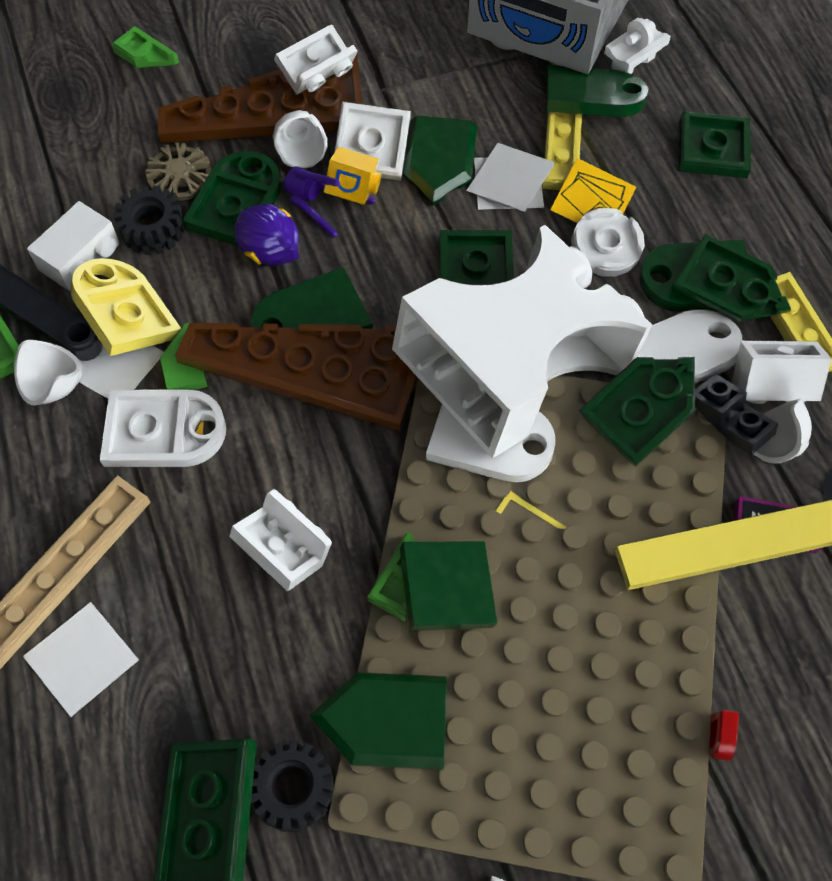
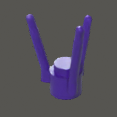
[284,166,376,237]

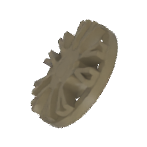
[145,143,212,201]

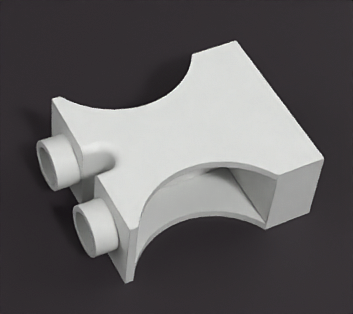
[392,225,652,459]

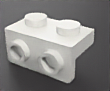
[274,24,358,95]
[229,489,332,591]

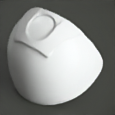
[14,340,82,405]
[754,398,812,464]

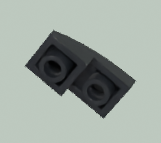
[695,374,778,455]

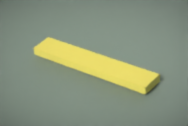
[615,500,832,590]

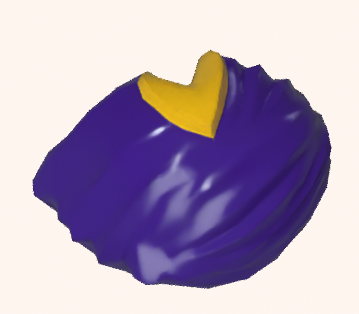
[234,203,299,266]

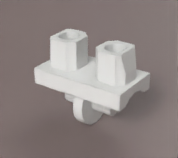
[604,18,671,74]

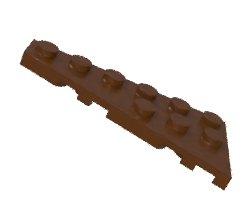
[158,45,362,143]
[175,323,417,431]

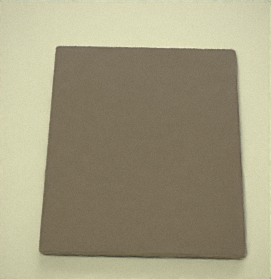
[328,375,726,881]

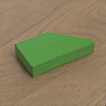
[111,26,179,68]
[160,322,208,390]
[367,531,415,622]

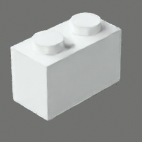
[27,201,120,291]
[732,341,832,404]

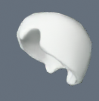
[272,110,327,169]

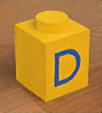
[324,147,382,205]

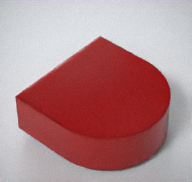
[709,710,739,761]

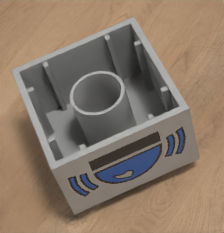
[467,0,628,75]

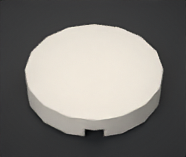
[571,208,645,277]

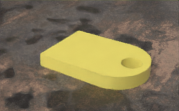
[71,259,182,356]

